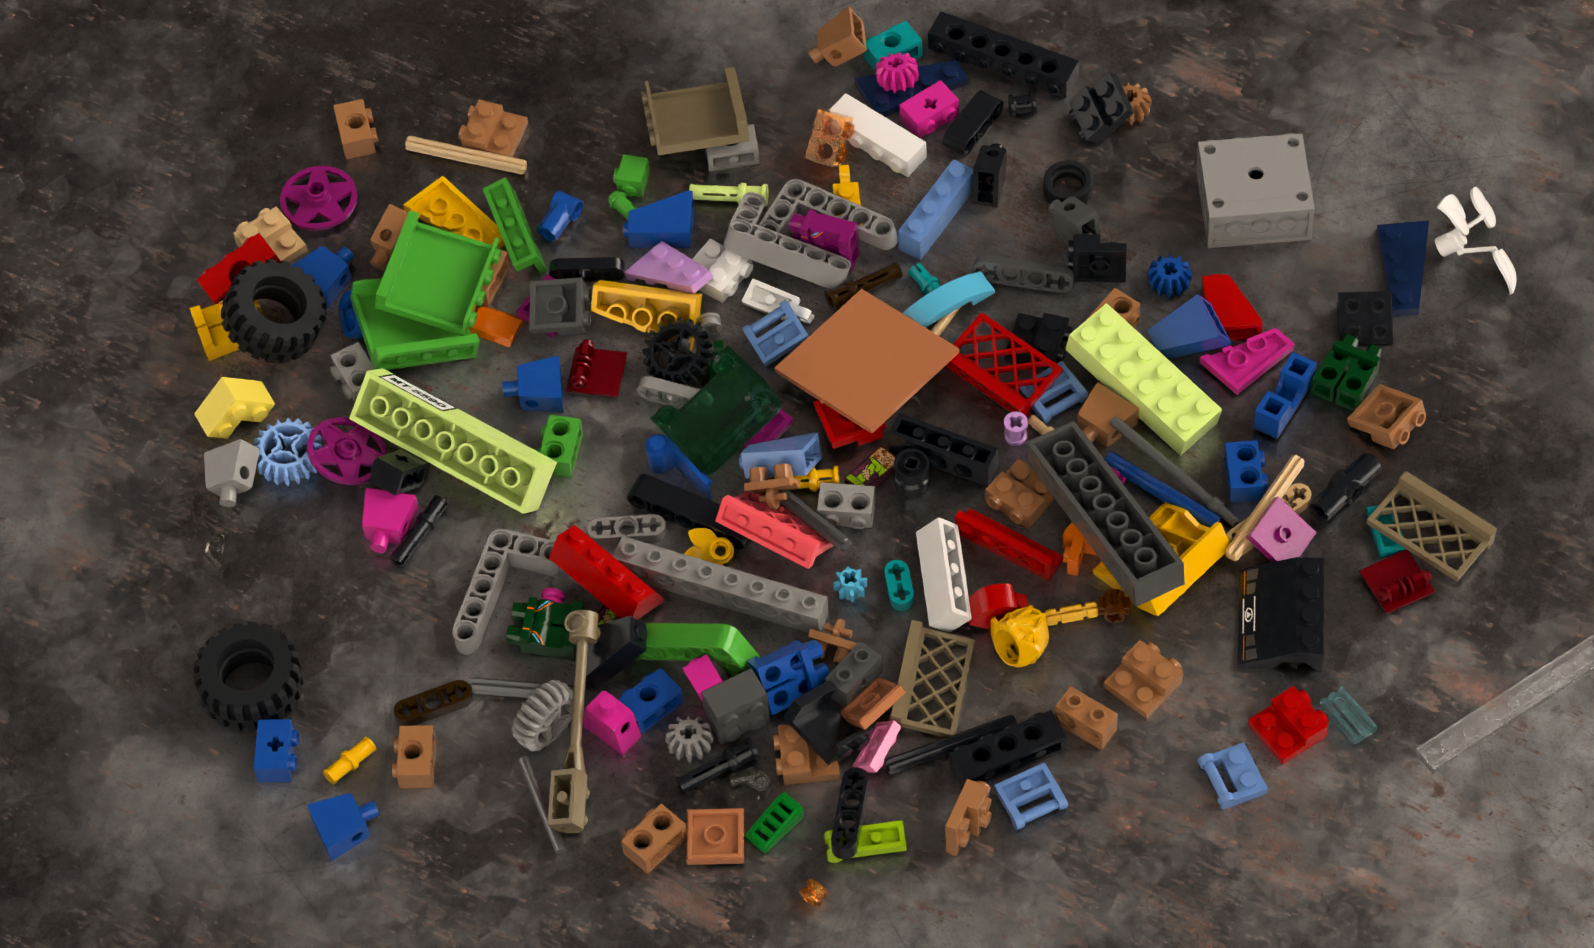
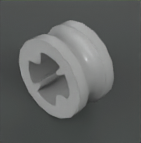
[697,312,722,337]

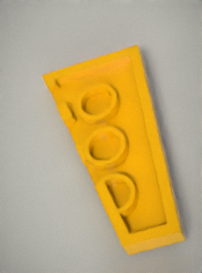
[403,176,505,249]

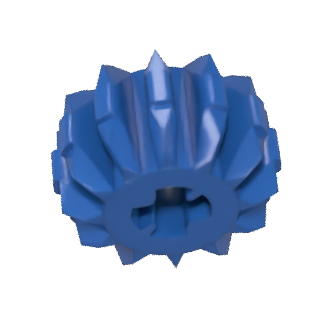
[1147,253,1192,299]

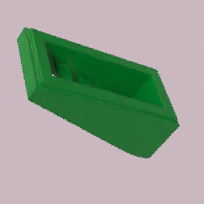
[744,792,804,854]

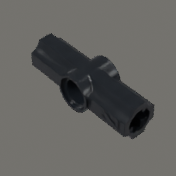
[1310,453,1381,521]

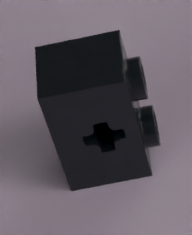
[369,449,431,496]

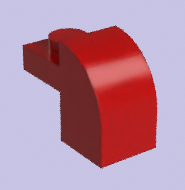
[968,583,1029,630]

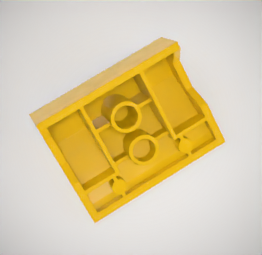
[1092,502,1230,616]

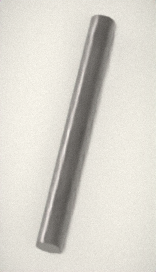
[518,756,567,855]

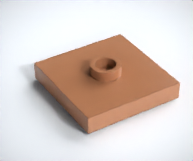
[839,677,906,730]
[687,808,744,865]

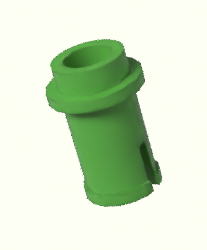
[608,191,637,221]

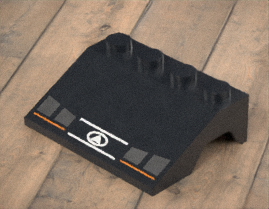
[1238,557,1324,671]

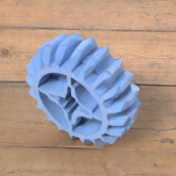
[253,417,323,486]

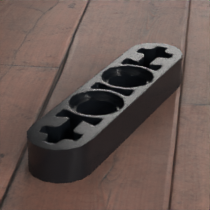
[831,768,869,859]

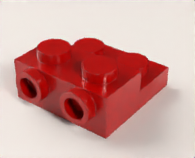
[813,400,886,449]
[1248,685,1329,765]

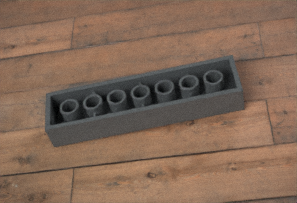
[1026,421,1185,607]

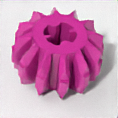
[875,51,919,94]

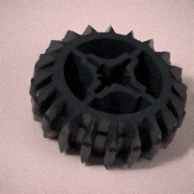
[642,317,714,386]

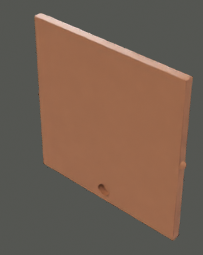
[774,289,959,434]

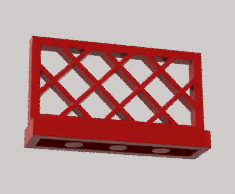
[944,312,1063,417]

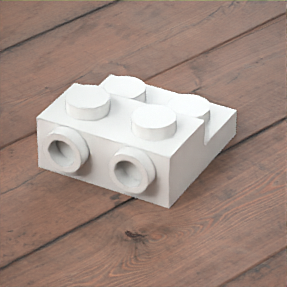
[692,238,753,303]

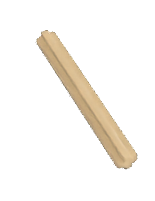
[405,136,527,175]
[1225,455,1304,561]

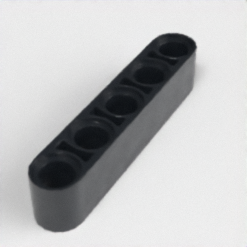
[626,474,749,550]

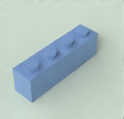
[898,159,973,261]

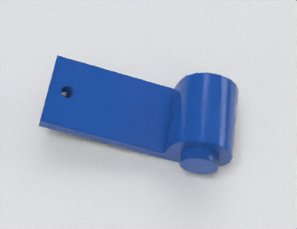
[645,434,713,500]

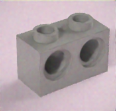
[329,342,374,403]
[817,482,876,529]

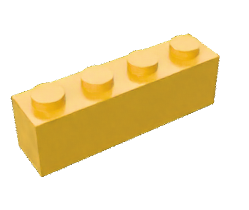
[591,280,702,351]

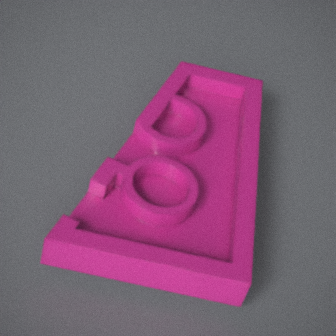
[1200,328,1295,395]

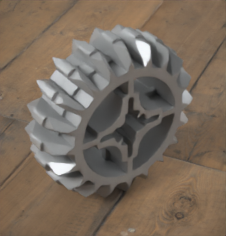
[512,680,574,751]

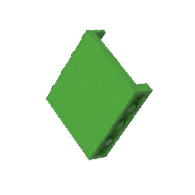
[375,210,502,335]
[350,278,480,370]

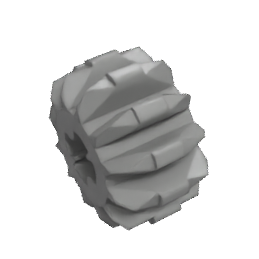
[665,714,713,763]

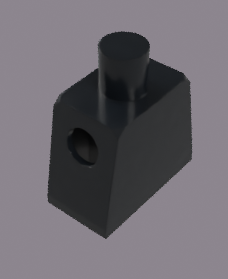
[972,144,1007,208]

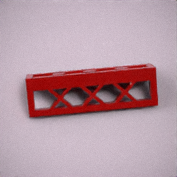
[955,508,1063,581]

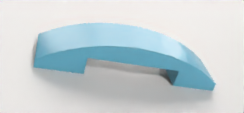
[902,272,995,328]

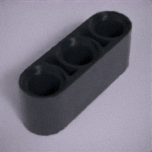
[942,90,1004,156]

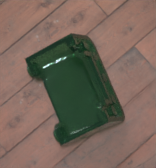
[650,345,781,475]

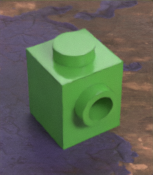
[613,154,650,198]

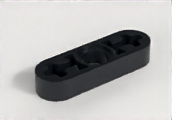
[549,257,625,282]

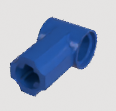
[537,191,584,242]

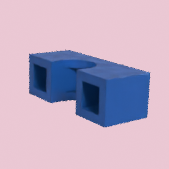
[1253,352,1317,439]

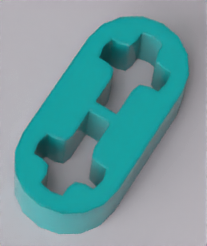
[884,560,914,611]

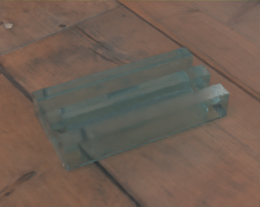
[1320,686,1378,745]

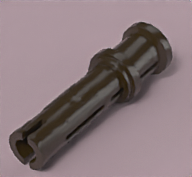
[824,262,903,312]

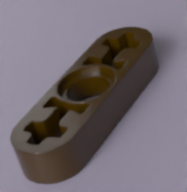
[394,680,473,726]

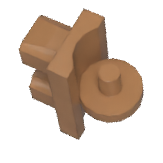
[744,464,800,510]
[808,618,858,664]

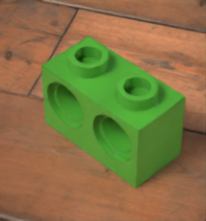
[536,415,583,478]

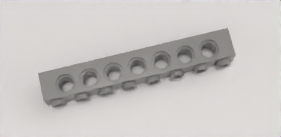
[613,536,829,633]

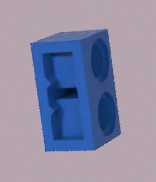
[1224,440,1268,503]

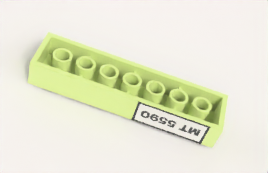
[349,368,557,514]

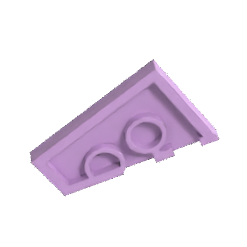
[624,241,713,294]

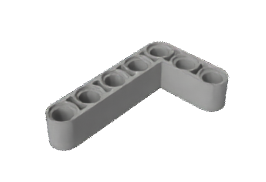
[759,179,898,250]
[724,192,851,290]
[452,529,564,655]

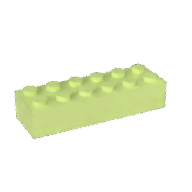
[1065,303,1222,456]

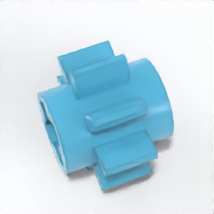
[833,566,867,602]

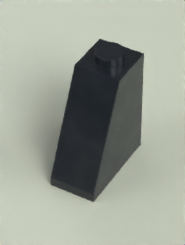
[576,616,648,692]

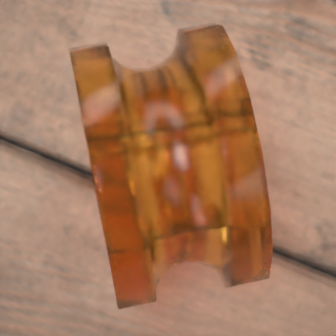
[799,879,828,907]

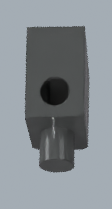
[1048,196,1102,246]

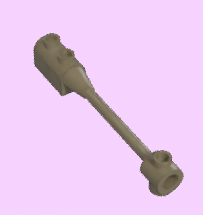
[547,610,601,833]

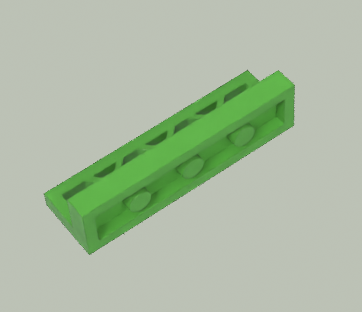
[482,177,547,274]

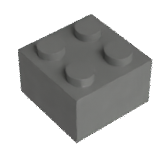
[702,668,770,745]

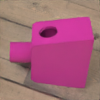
[362,488,419,553]
[583,691,641,756]

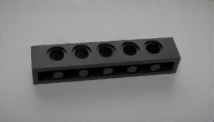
[928,11,1079,98]

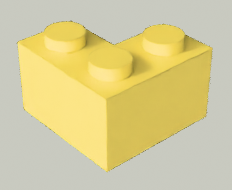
[194,377,275,439]

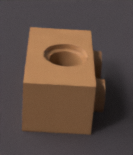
[333,99,378,160]
[392,725,436,789]

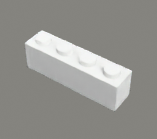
[827,93,927,177]
[916,517,972,633]

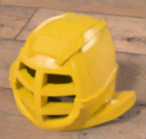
[990,605,1049,668]

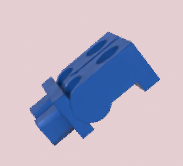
[747,640,830,715]

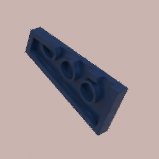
[855,60,968,117]
[1376,220,1429,317]

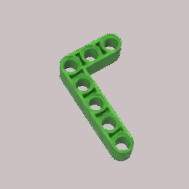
[635,623,761,678]

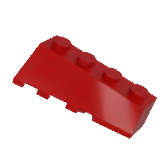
[549,525,664,620]

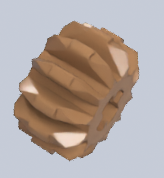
[1122,81,1152,126]

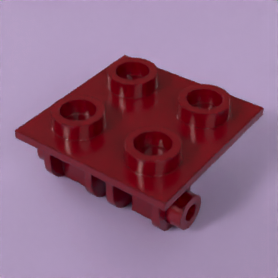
[566,339,628,397]
[1359,549,1435,614]

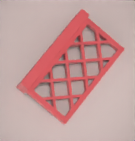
[716,491,834,569]

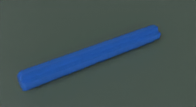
[1104,452,1220,528]

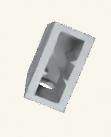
[204,439,260,507]

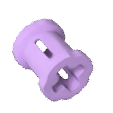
[1004,411,1028,446]

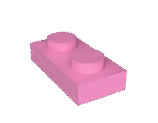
[852,720,901,773]

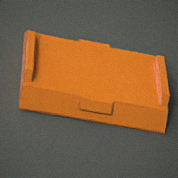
[469,305,525,348]

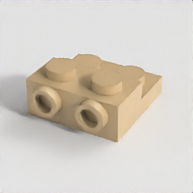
[233,207,308,262]

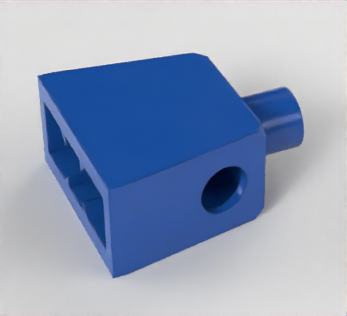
[291,247,354,309]
[502,356,564,413]
[307,793,380,861]

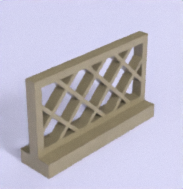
[1366,471,1497,582]
[888,620,975,738]

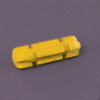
[1044,601,1098,626]

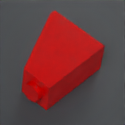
[1201,274,1263,342]

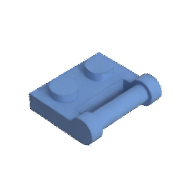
[742,299,809,366]
[1019,361,1089,424]
[1197,742,1268,809]
[994,762,1068,830]

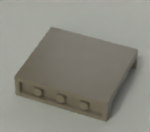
[641,67,750,156]

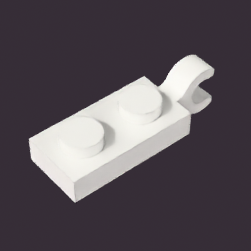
[741,278,815,325]

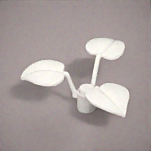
[1435,187,1517,295]

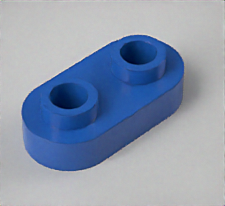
[339,291,363,339]

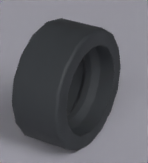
[1043,160,1093,204]

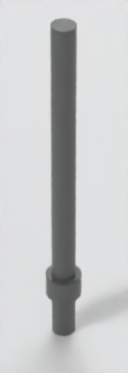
[1109,416,1240,527]

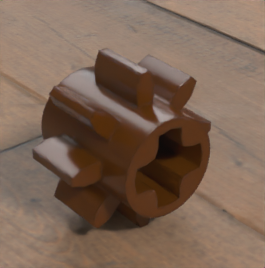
[1098,589,1131,623]

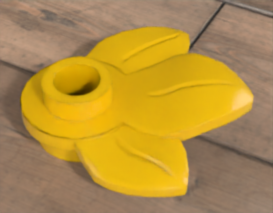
[684,528,734,566]

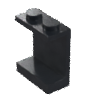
[783,680,875,765]

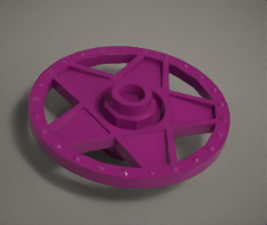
[280,166,357,231]
[307,417,387,485]

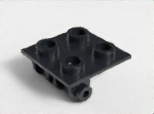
[1337,291,1393,345]

